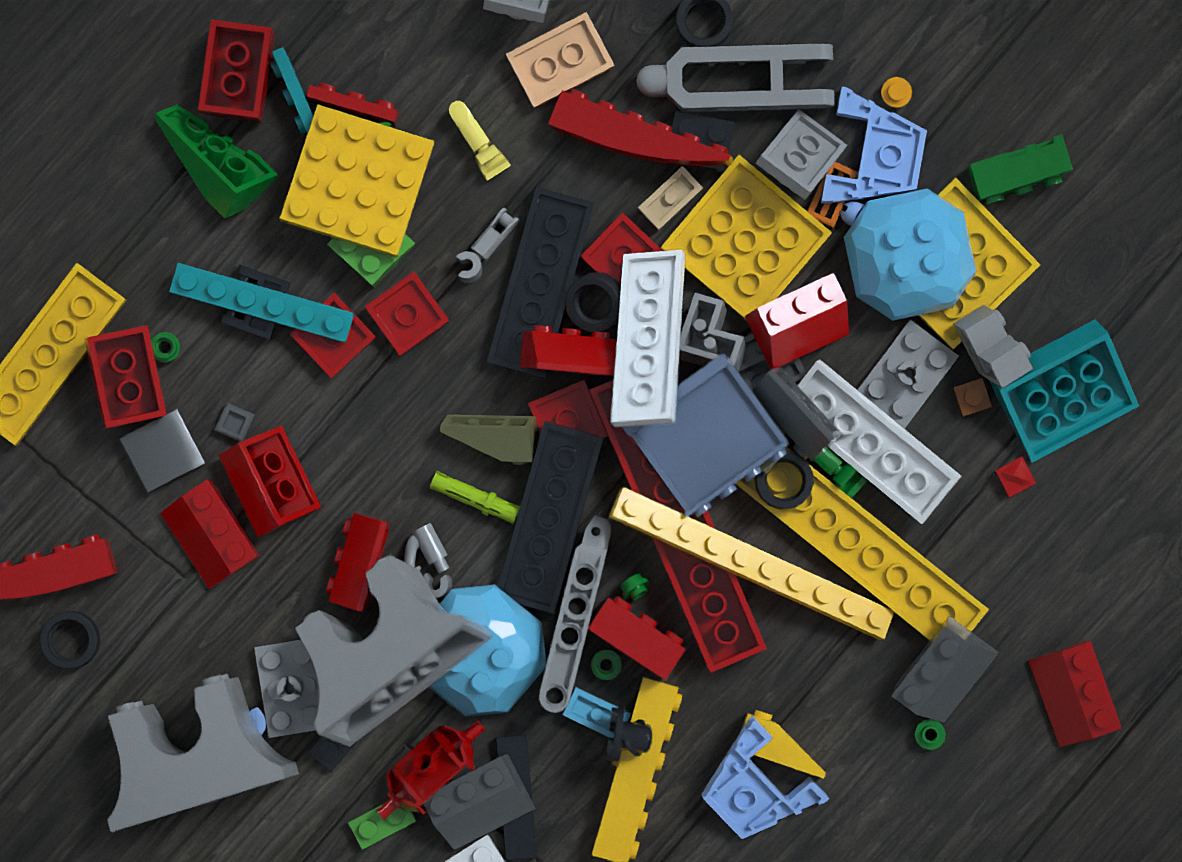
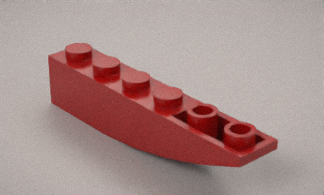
[548,89,733,166]
[0,534,119,600]

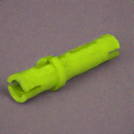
[429,471,520,525]

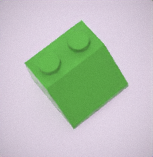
[327,234,416,288]

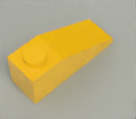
[740,709,826,779]

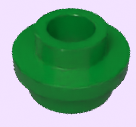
[151,332,181,363]
[620,573,650,601]
[591,650,622,680]
[915,719,946,750]

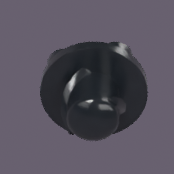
[606,704,653,767]

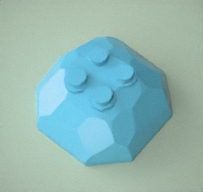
[844,188,976,321]
[428,584,546,717]

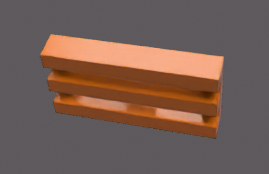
[807,162,859,228]

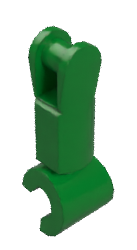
[795,443,868,498]

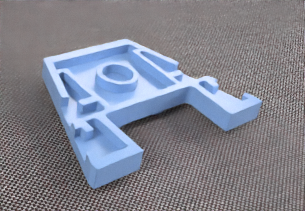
[821,87,927,204]
[701,716,829,839]

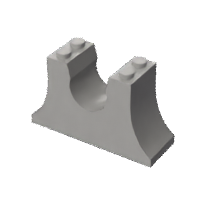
[295,555,492,747]
[107,674,299,832]

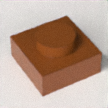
[952,378,992,417]

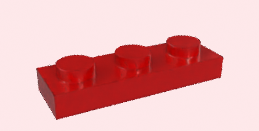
[306,82,399,125]

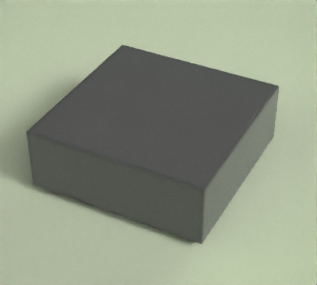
[215,403,255,442]

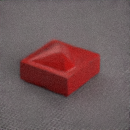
[994,457,1036,498]

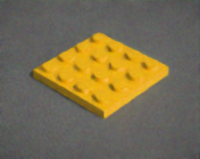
[280,104,434,257]
[660,155,832,321]
[918,178,1040,350]

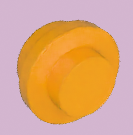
[881,77,912,108]

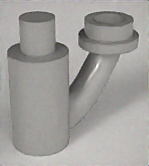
[404,523,449,573]

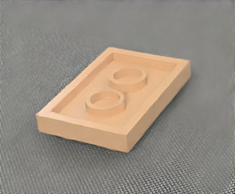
[506,12,615,109]

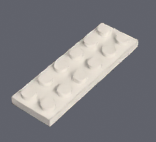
[611,250,685,427]
[798,359,961,524]

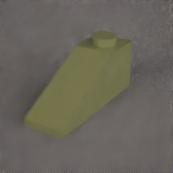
[440,414,538,465]

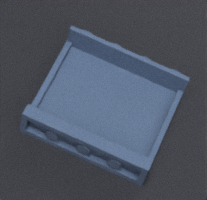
[622,353,789,517]

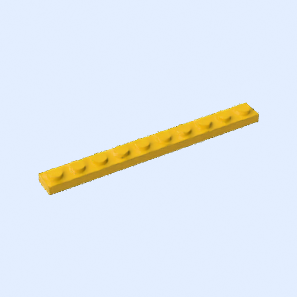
[609,487,894,640]

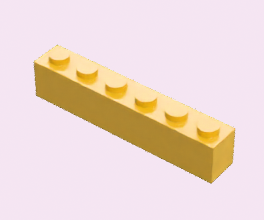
[592,676,683,862]

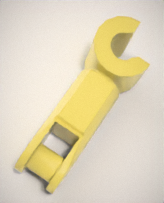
[449,101,511,181]

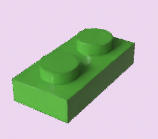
[348,803,417,850]

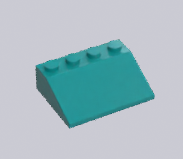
[989,320,1139,463]

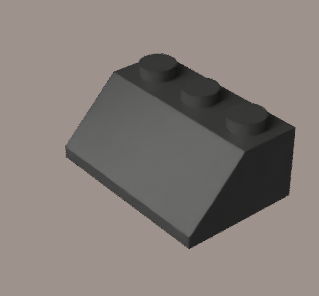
[752,367,843,461]
[891,616,999,723]
[423,754,536,850]

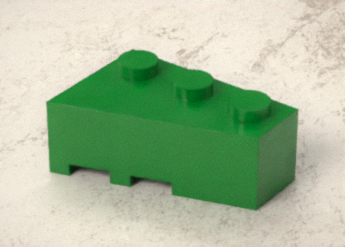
[967,134,1073,205]

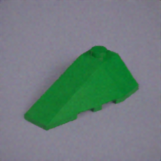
[154,105,278,218]

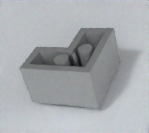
[679,293,747,373]
[953,305,1033,388]

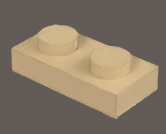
[638,166,703,230]

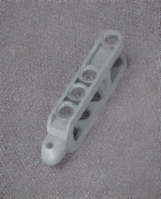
[636,44,835,112]
[539,516,611,712]

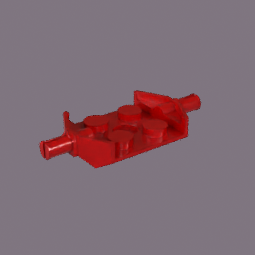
[376,720,486,820]

